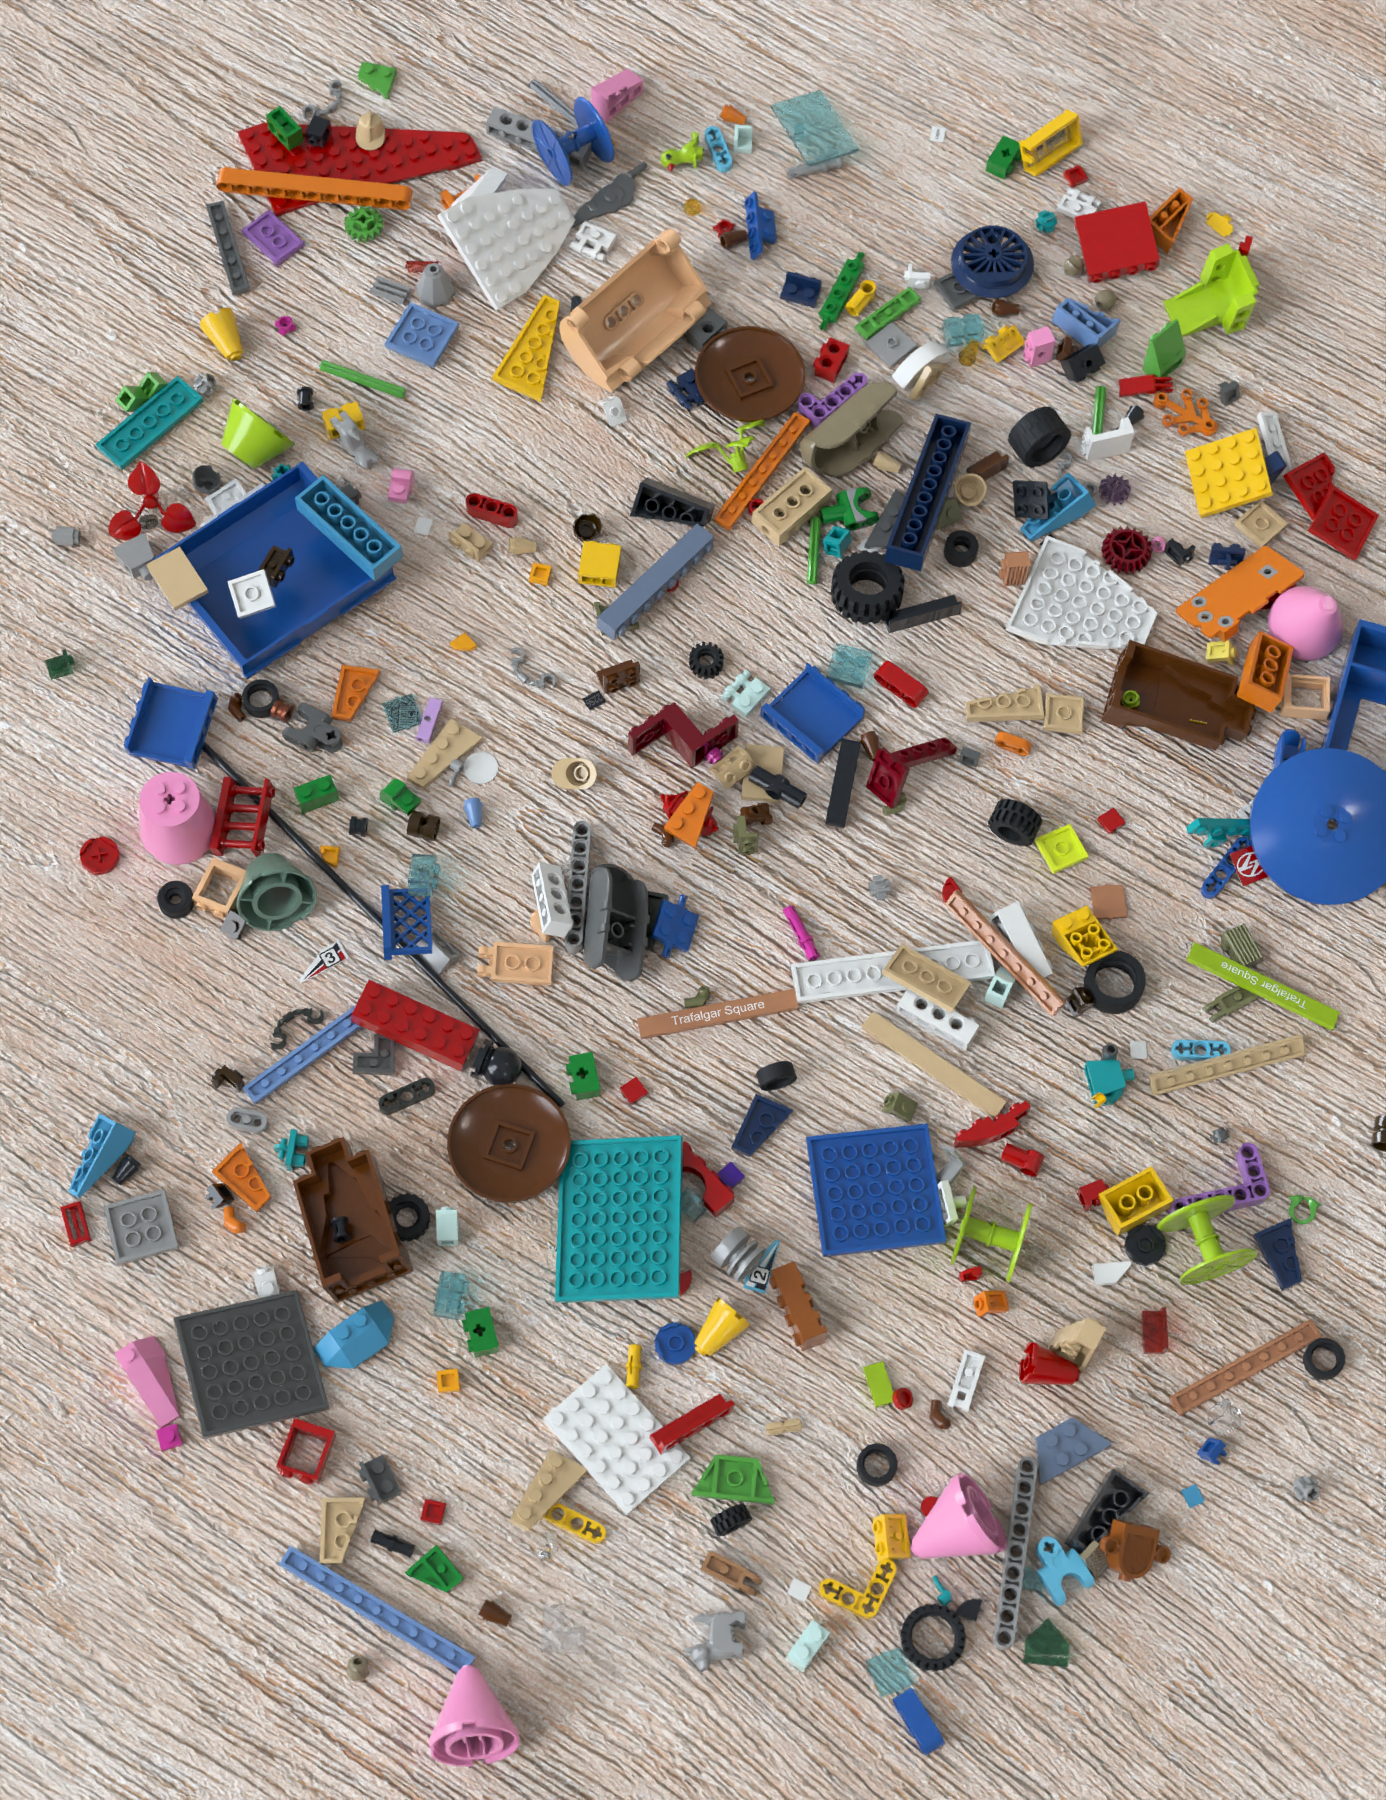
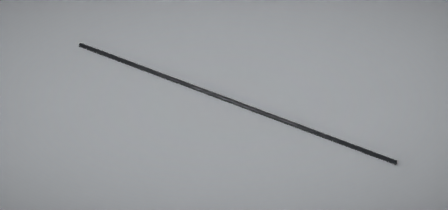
[202,741,565,1108]

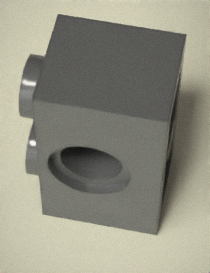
[686,309,727,352]

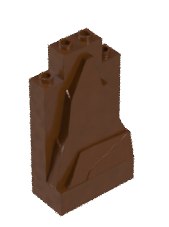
[1101,640,1257,751]
[293,1137,414,1303]

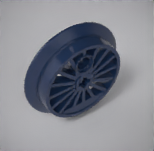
[951,225,1034,298]

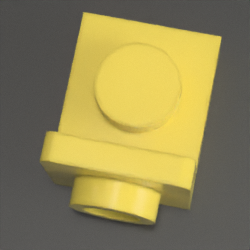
[1206,640,1237,665]

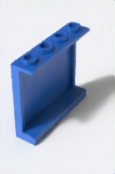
[760,663,865,764]
[124,677,218,769]

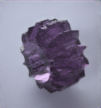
[1098,473,1131,506]

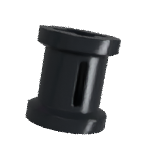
[297,387,314,411]
[330,1216,352,1243]

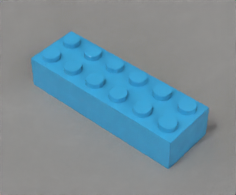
[295,475,403,581]

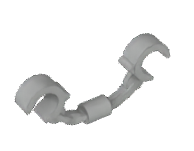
[302,80,342,119]
[1057,452,1097,498]
[511,647,556,689]

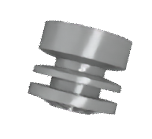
[711,1226,766,1283]

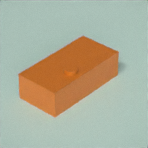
[1237,631,1294,713]

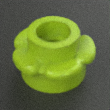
[1121,690,1140,709]

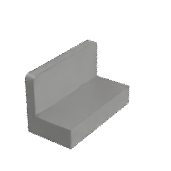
[416,929,461,976]

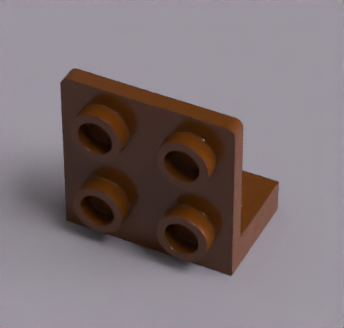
[596,659,640,694]

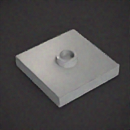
[865,322,917,369]

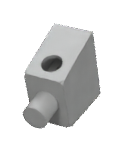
[113,533,154,581]

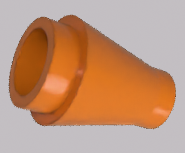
[720,104,747,125]

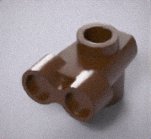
[740,803,773,826]

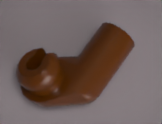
[228,693,246,722]
[929,1399,951,1430]

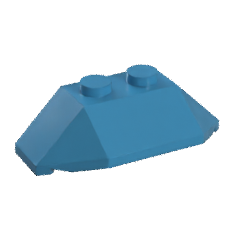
[314,1301,394,1369]

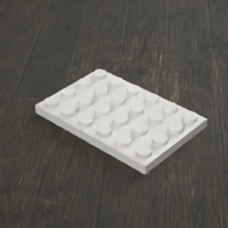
[542,1364,691,1516]

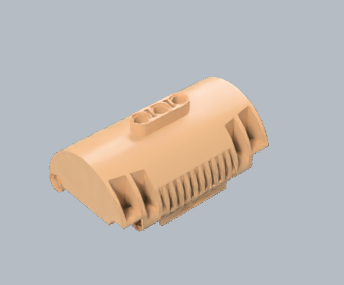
[560,229,712,392]

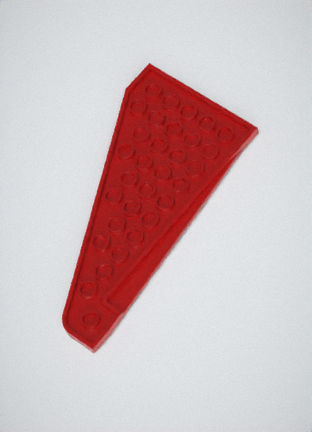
[238,123,482,217]

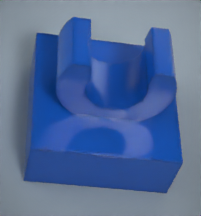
[1197,1437,1227,1465]

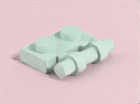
[721,670,770,718]

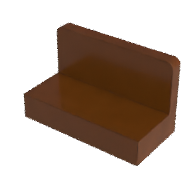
[966,451,1009,481]

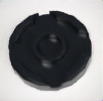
[1124,1225,1166,1266]

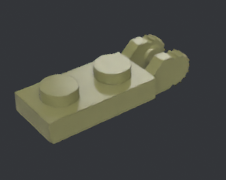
[1202,986,1260,1023]

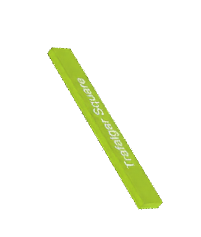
[1186,942,1340,1031]

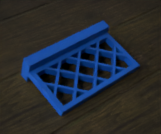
[381,885,432,960]

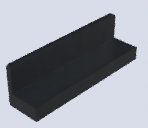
[884,595,962,633]

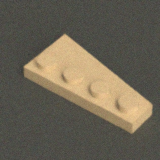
[965,684,1044,722]
[407,719,483,790]
[509,1449,588,1532]

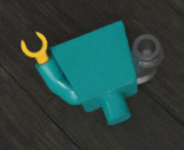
[1083,1043,1135,1108]

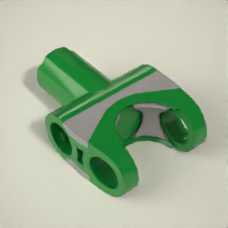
[819,488,879,531]

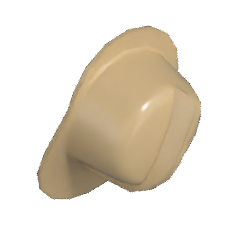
[356,110,385,151]
[551,758,597,789]

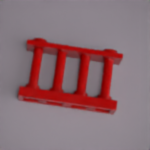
[209,777,275,857]

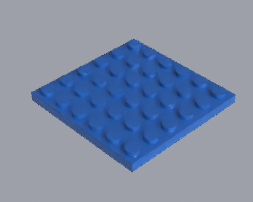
[806,1124,946,1257]

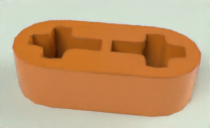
[994,732,1032,756]

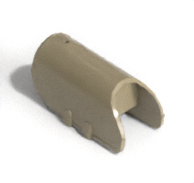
[800,382,903,477]

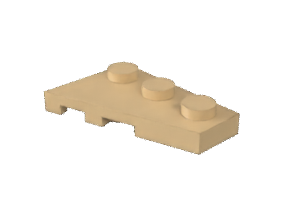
[320,1498,366,1565]

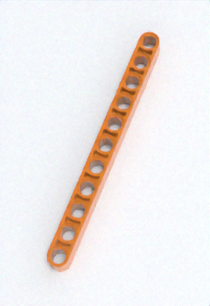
[216,168,413,210]

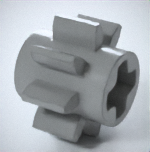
[193,372,217,396]
[868,875,891,901]
[1293,1475,1321,1503]

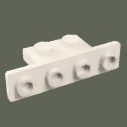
[200,478,266,527]

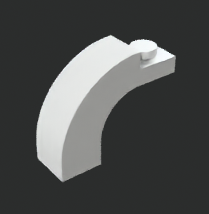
[892,341,952,389]

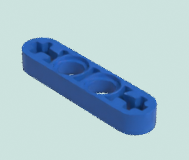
[1201,837,1252,899]

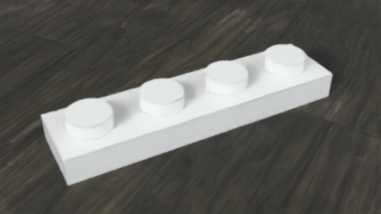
[1257,412,1293,479]

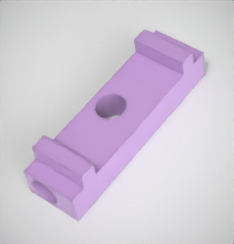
[416,697,443,744]

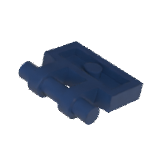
[666,368,705,411]

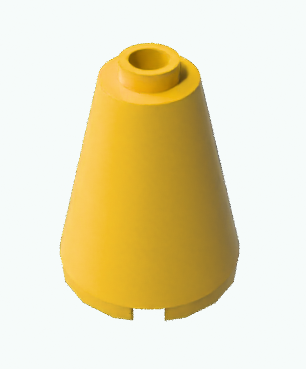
[199,307,243,361]
[694,1297,750,1357]

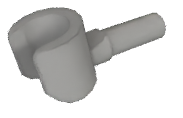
[448,759,464,787]

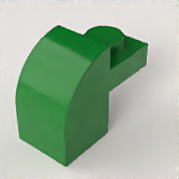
[379,778,421,816]

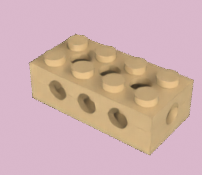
[752,467,832,547]

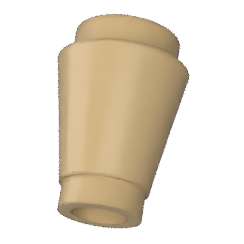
[873,451,902,473]
[508,536,536,555]

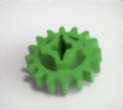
[344,206,384,243]

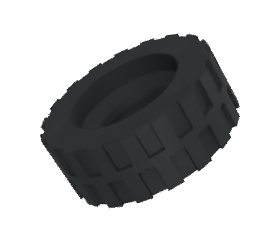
[389,1193,430,1242]

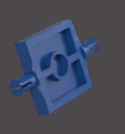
[651,894,699,958]

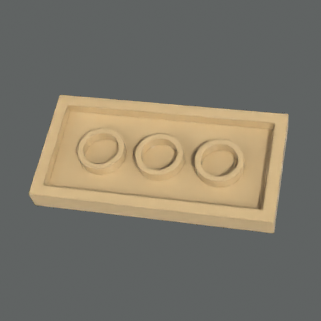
[882,944,972,1013]

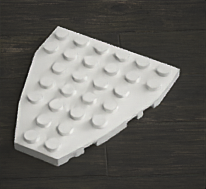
[437,189,575,311]
[1006,536,1157,649]

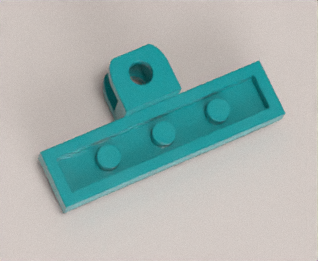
[1186,818,1250,848]

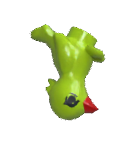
[661,132,704,172]

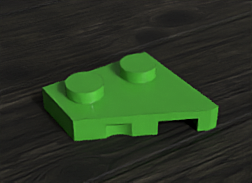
[358,61,397,100]

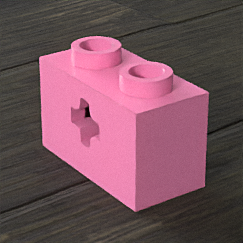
[1023,326,1056,367]

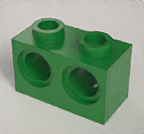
[266,106,304,151]

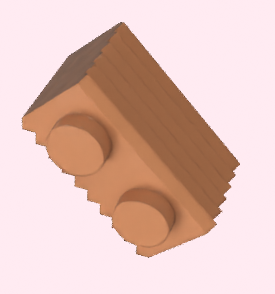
[999,551,1030,587]

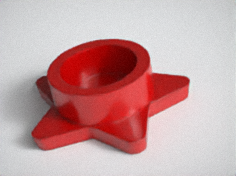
[713,219,736,239]

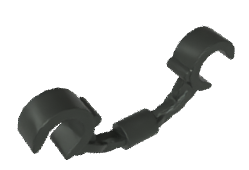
[270,1008,324,1050]

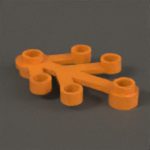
[1153,388,1218,436]

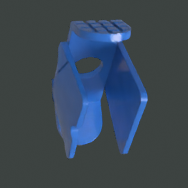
[1273,729,1306,769]

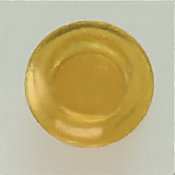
[683,198,701,216]

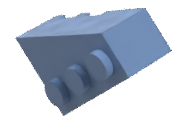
[1052,298,1121,348]

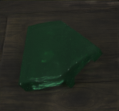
[1023,1618,1069,1667]

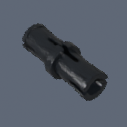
[370,1529,415,1558]

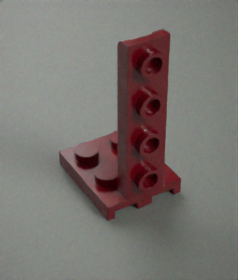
[865,737,957,809]

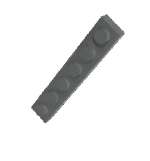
[206,201,250,296]

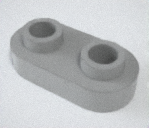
[227,1108,268,1134]

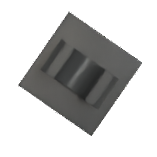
[1219,380,1240,406]

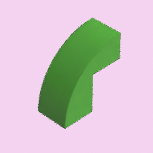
[115,372,168,412]

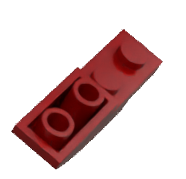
[954,1100,1031,1148]

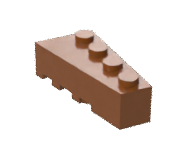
[768,1261,828,1351]

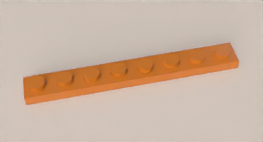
[714,412,810,531]

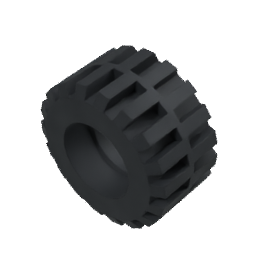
[988,799,1042,846]

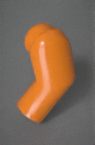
[224,1207,246,1234]

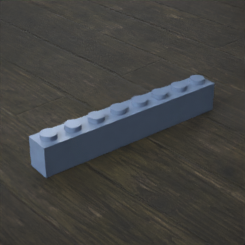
[597,524,714,640]

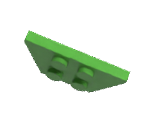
[692,1454,774,1505]

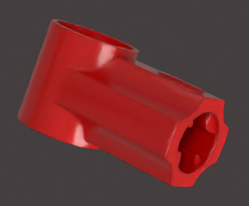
[1000,1143,1044,1177]

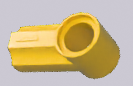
[845,280,876,317]

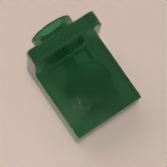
[45,649,75,680]

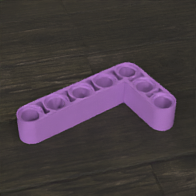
[1169,1142,1270,1214]

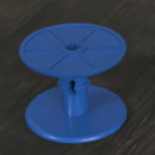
[532,97,614,186]

